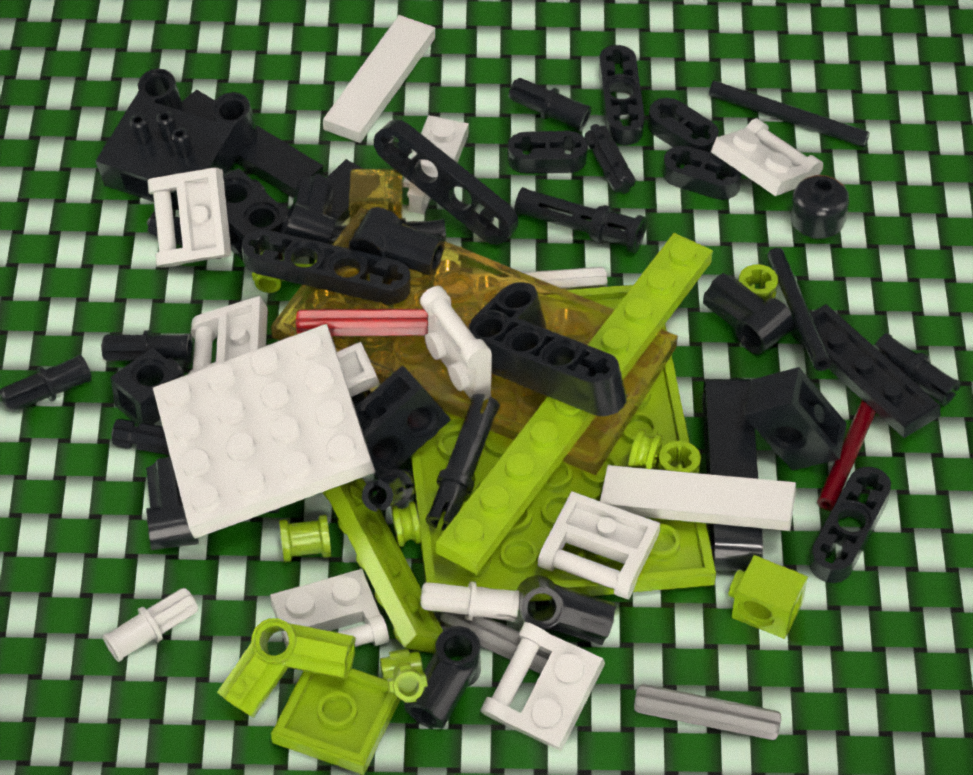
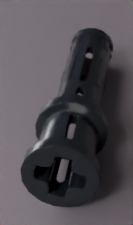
[514,187,647,254]

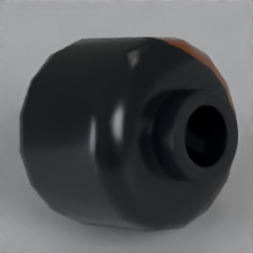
[791,175,849,239]

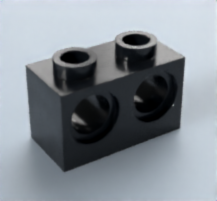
[223,168,289,261]
[355,365,451,478]

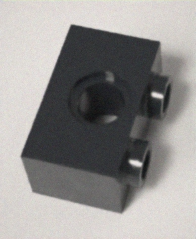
[744,367,847,471]

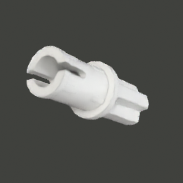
[420,582,519,622]
[102,588,198,662]

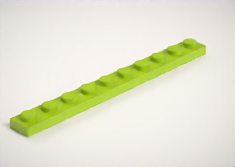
[436,233,713,574]

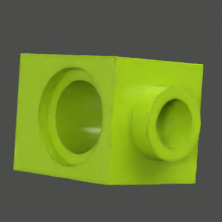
[728,555,808,639]

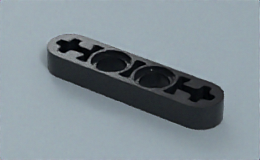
[373,119,519,245]
[242,230,411,304]

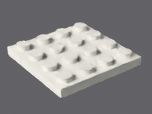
[153,324,375,539]

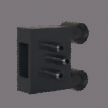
[96,68,257,210]

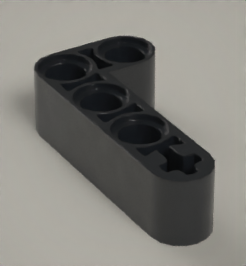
[468,282,627,416]

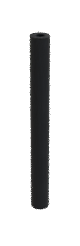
[709,80,870,148]
[767,248,831,371]

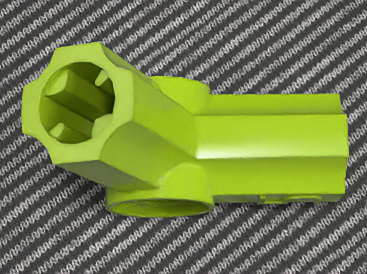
[217,618,356,718]

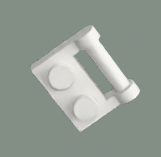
[711,118,823,196]
[147,167,232,267]
[420,286,492,400]
[188,296,268,374]
[538,491,660,600]
[270,569,389,648]
[480,622,605,752]

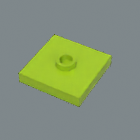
[271,668,401,775]

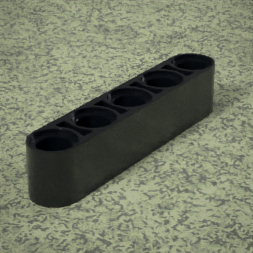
[703,379,763,571]

